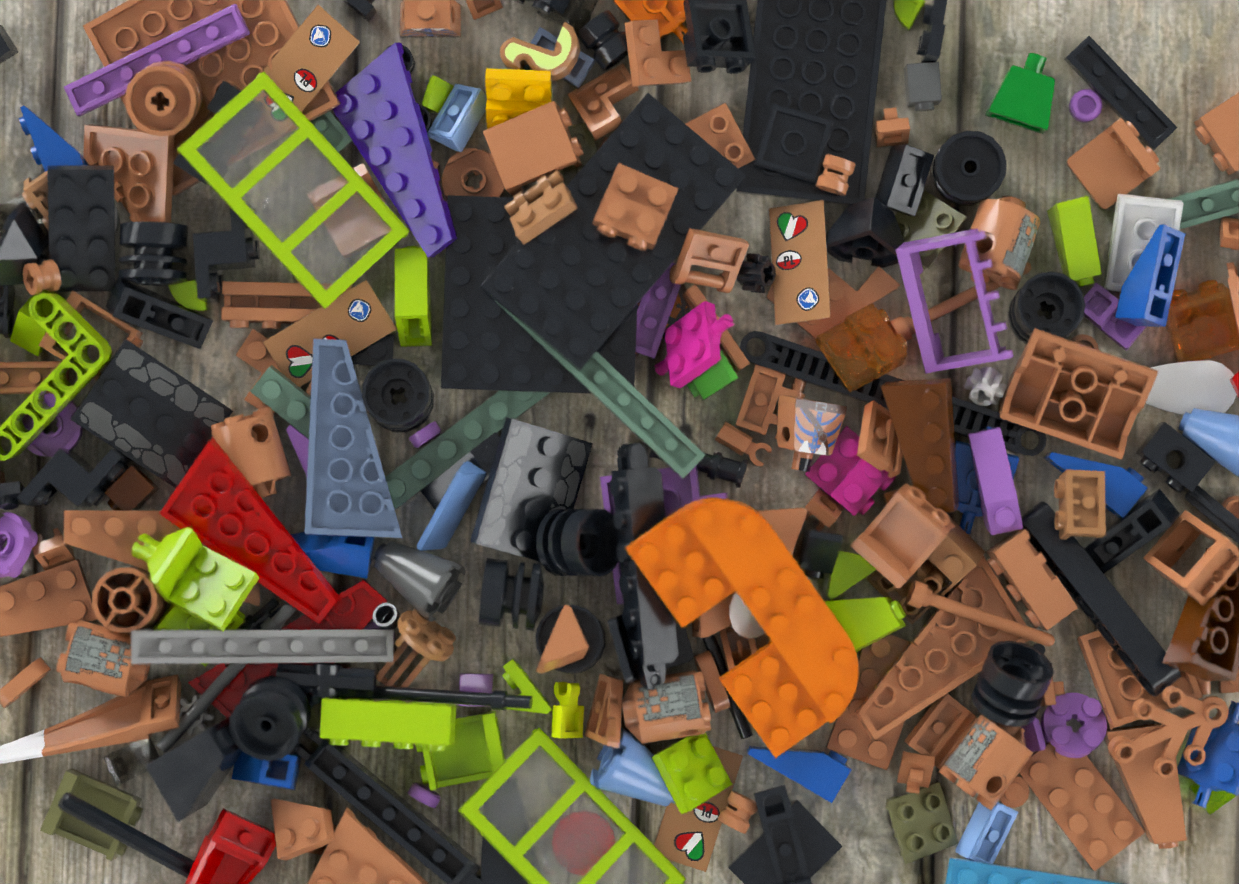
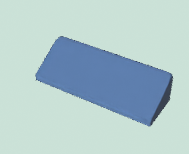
[416,461,486,551]

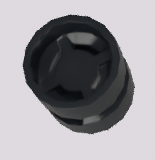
[576,10,628,71]

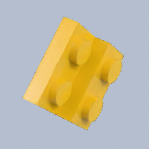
[485,68,552,129]

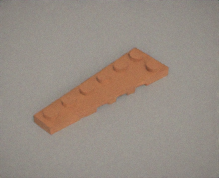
[0,559,98,637]

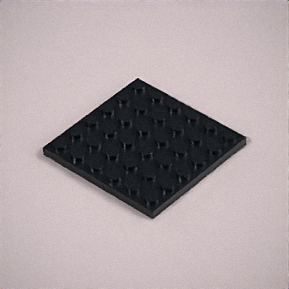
[441,195,637,394]

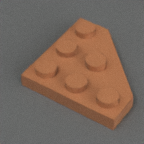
[83,124,175,223]
[1077,630,1203,729]

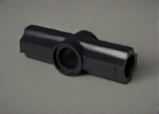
[276,663,376,698]

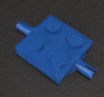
[955,426,1019,534]
[1177,701,1239,809]

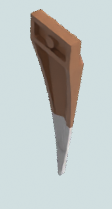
[0,674,181,764]

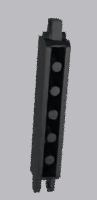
[610,442,678,689]
[293,724,485,884]

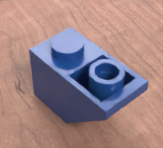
[231,752,301,791]

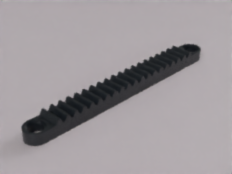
[740,331,1047,457]

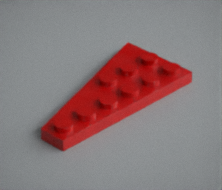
[159,437,339,624]
[188,580,388,718]

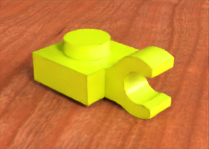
[551,682,584,739]

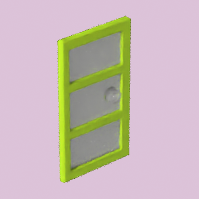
[177,72,410,309]
[458,727,686,884]

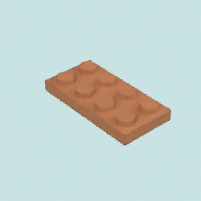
[826,634,911,770]
[1019,741,1145,871]

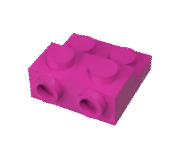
[804,426,896,516]

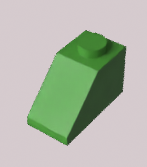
[686,350,738,401]

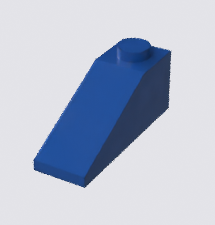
[1115,224,1185,327]
[1044,452,1148,518]
[747,746,851,803]

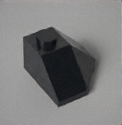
[826,197,905,268]
[0,203,49,286]

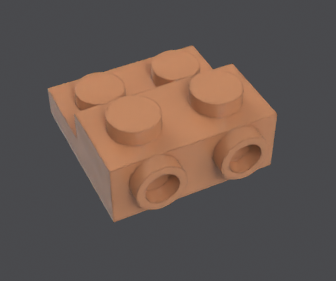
[593,163,678,251]

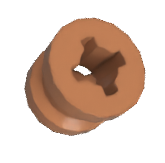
[23,259,61,295]

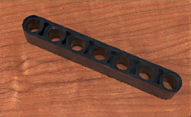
[1021,501,1181,697]

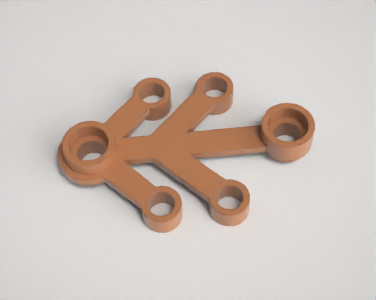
[1108,686,1229,778]

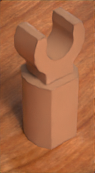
[715,421,772,467]

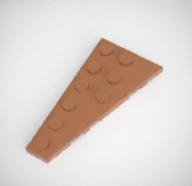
[64,510,260,607]
[855,556,1029,740]
[307,807,429,884]

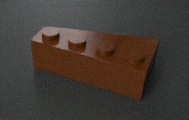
[881,378,959,513]
[1163,547,1239,681]

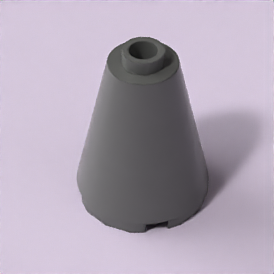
[373,541,466,622]

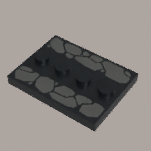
[70,338,233,488]
[470,417,593,562]

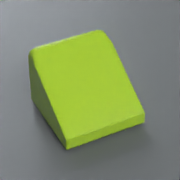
[421,75,454,114]

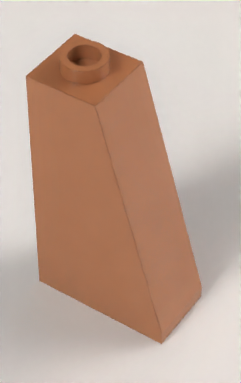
[1104,723,1187,849]

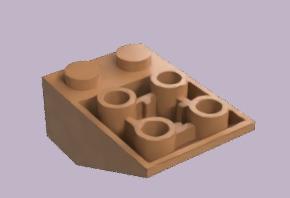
[866,513,985,624]

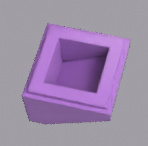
[458,673,493,706]
[1020,717,1046,752]

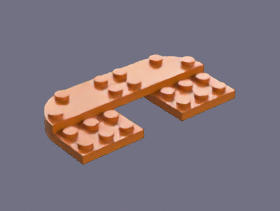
[625,497,859,758]

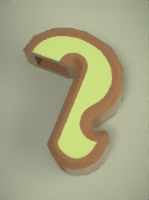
[500,22,580,81]

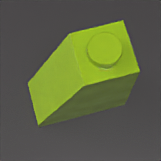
[1047,196,1102,288]
[395,246,432,347]
[824,597,906,652]

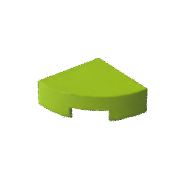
[893,0,926,31]
[169,279,208,311]

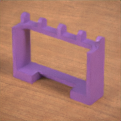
[896,228,1014,373]

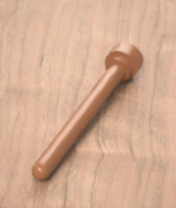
[889,261,1032,345]
[906,580,1055,647]

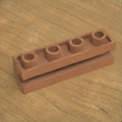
[221,281,354,329]

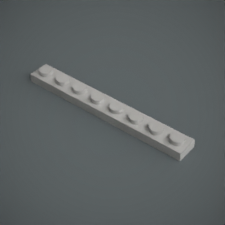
[131,629,394,664]

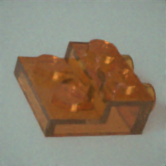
[1166,280,1239,363]
[815,303,908,392]

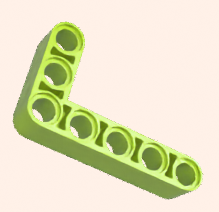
[0,292,112,461]

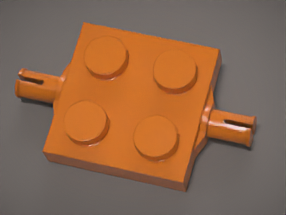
[612,0,688,44]

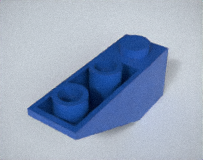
[19,106,88,172]
[290,532,375,579]

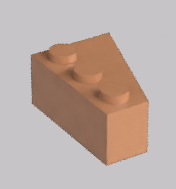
[986,529,1078,631]

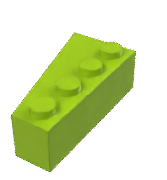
[320,696,457,751]

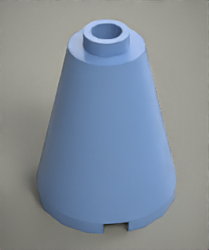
[1178,408,1239,477]
[590,728,675,807]

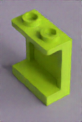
[415,711,505,791]

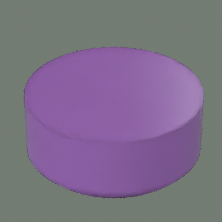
[1069,89,1102,123]
[409,421,441,448]
[407,782,441,808]

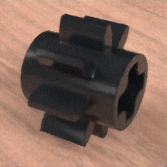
[736,253,776,293]

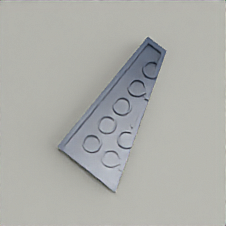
[305,339,402,538]

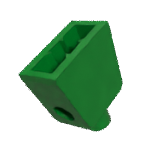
[985,53,1055,134]

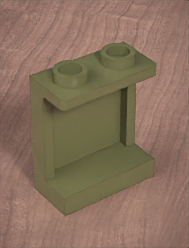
[40,768,143,861]

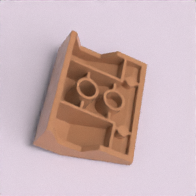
[998,328,1158,460]

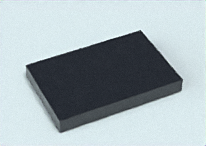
[728,800,843,884]

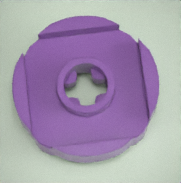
[22,393,84,457]
[0,512,38,578]
[1041,693,1107,758]

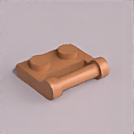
[669,228,749,293]

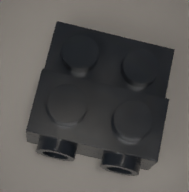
[683,0,756,74]

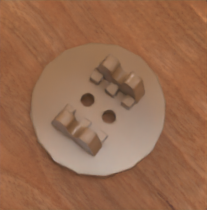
[394,609,456,668]

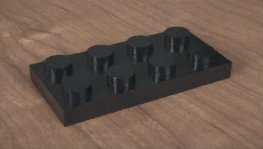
[47,165,115,292]

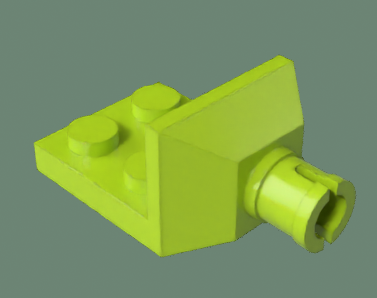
[132,527,259,632]

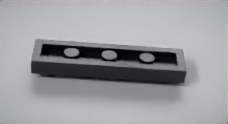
[1064,36,1178,150]

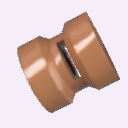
[816,155,856,196]
[717,790,758,834]

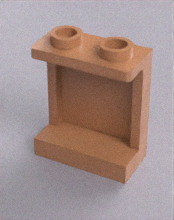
[483,101,584,196]
[851,483,955,589]

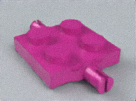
[655,301,734,389]

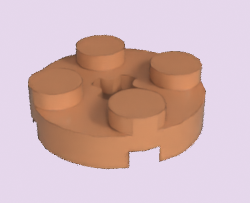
[441,148,505,199]

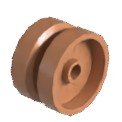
[125,60,203,137]

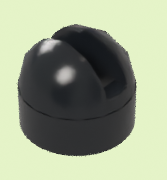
[373,603,400,630]

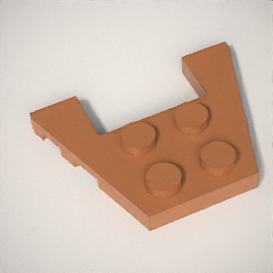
[766,221,900,339]

